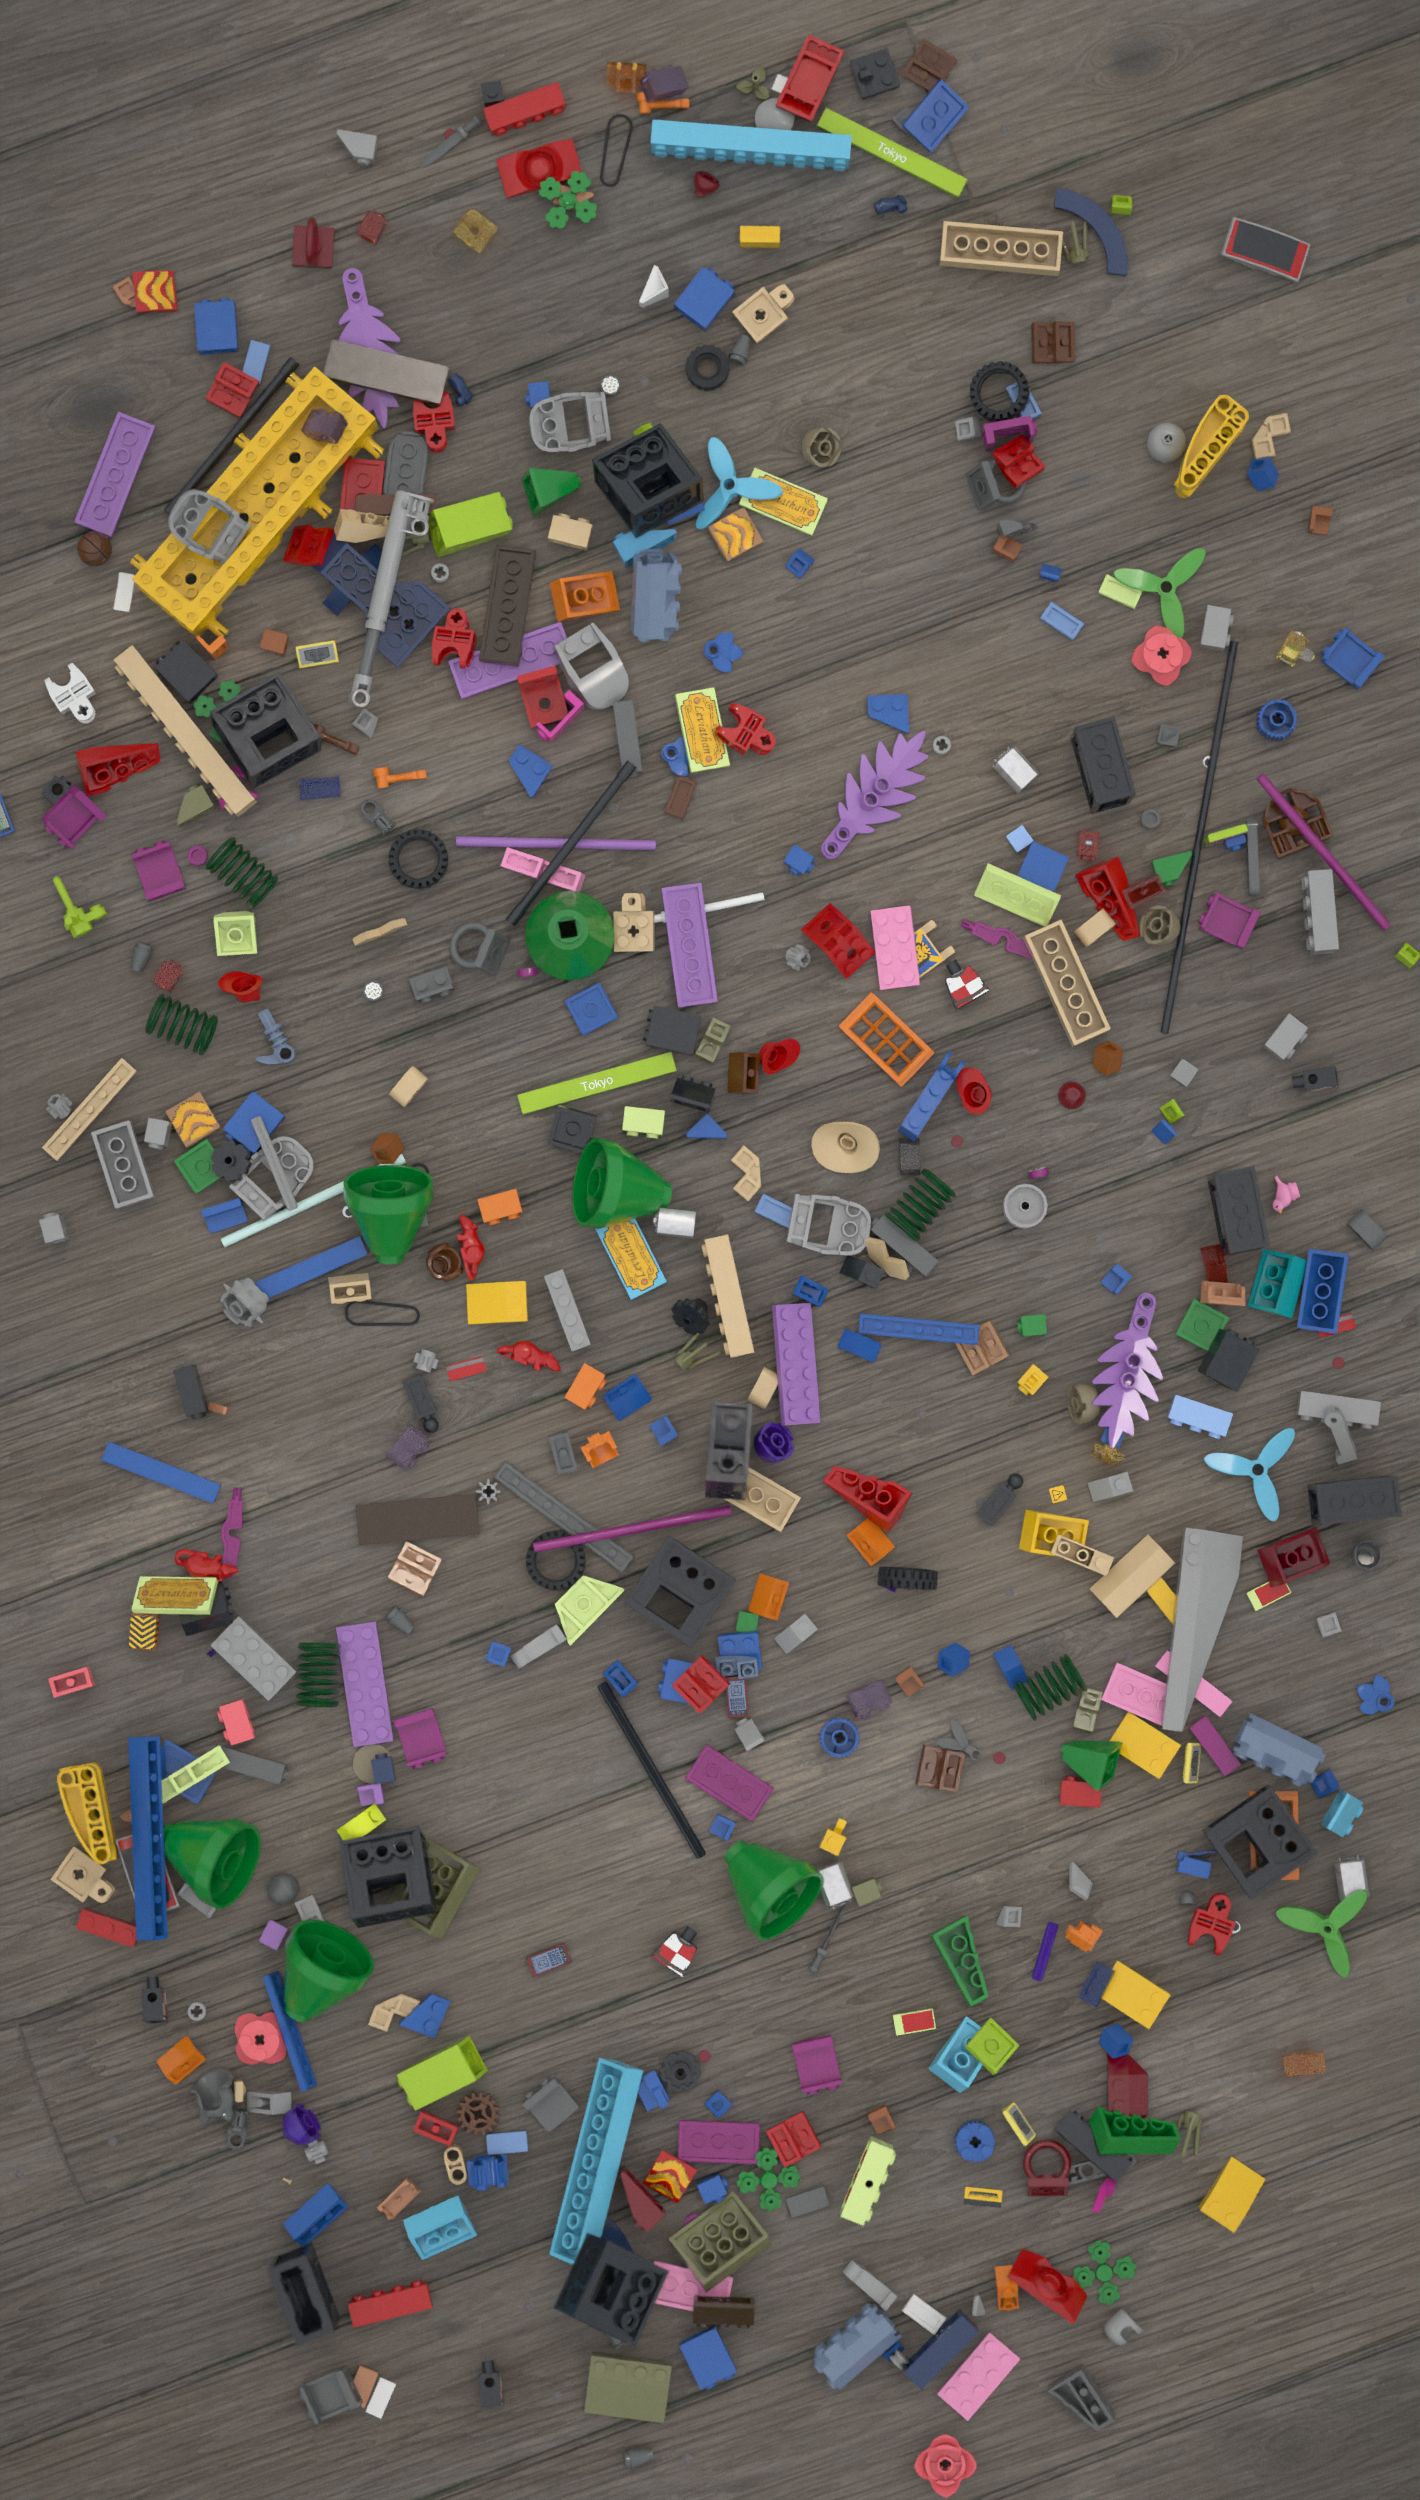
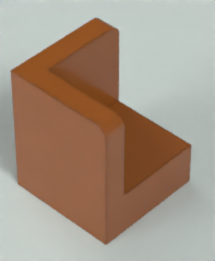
[1308,506,1333,535]
[992,535,1022,563]
[260,629,289,657]
[1093,1041,1123,1076]
[370,1133,404,1164]
[894,1666,925,1697]
[867,2104,896,2134]

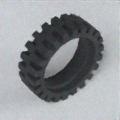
[970,361,1030,422]
[389,829,448,889]
[526,1531,585,1590]
[878,1567,938,1590]

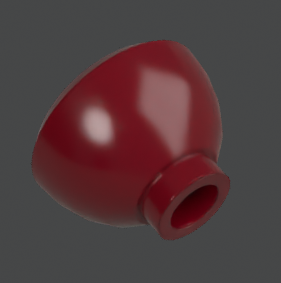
[693,171,720,198]
[1058,1082,1086,1109]

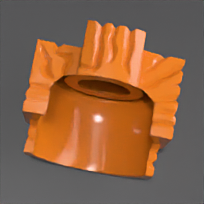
[580,1431,619,1468]
[1064,1921,1103,1952]

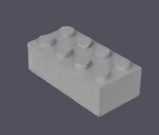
[1301,869,1339,955]
[91,1120,156,1210]
[210,1616,298,1701]

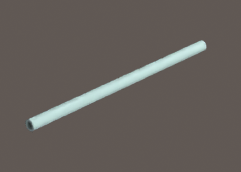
[221,1154,406,1247]

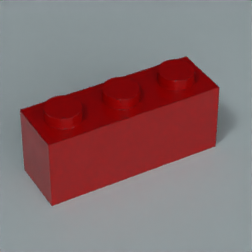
[76,1907,138,1947]

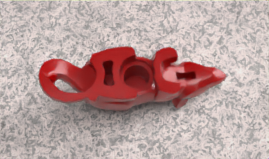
[457,1214,485,1280]
[496,1340,561,1372]
[174,1549,239,1582]

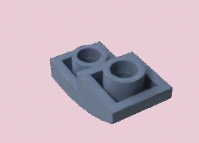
[715,1655,758,1679]

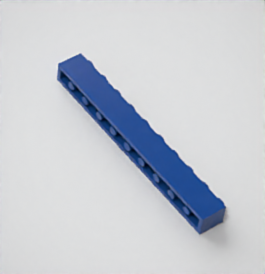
[128,1736,168,1941]

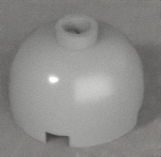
[1146,422,1187,464]

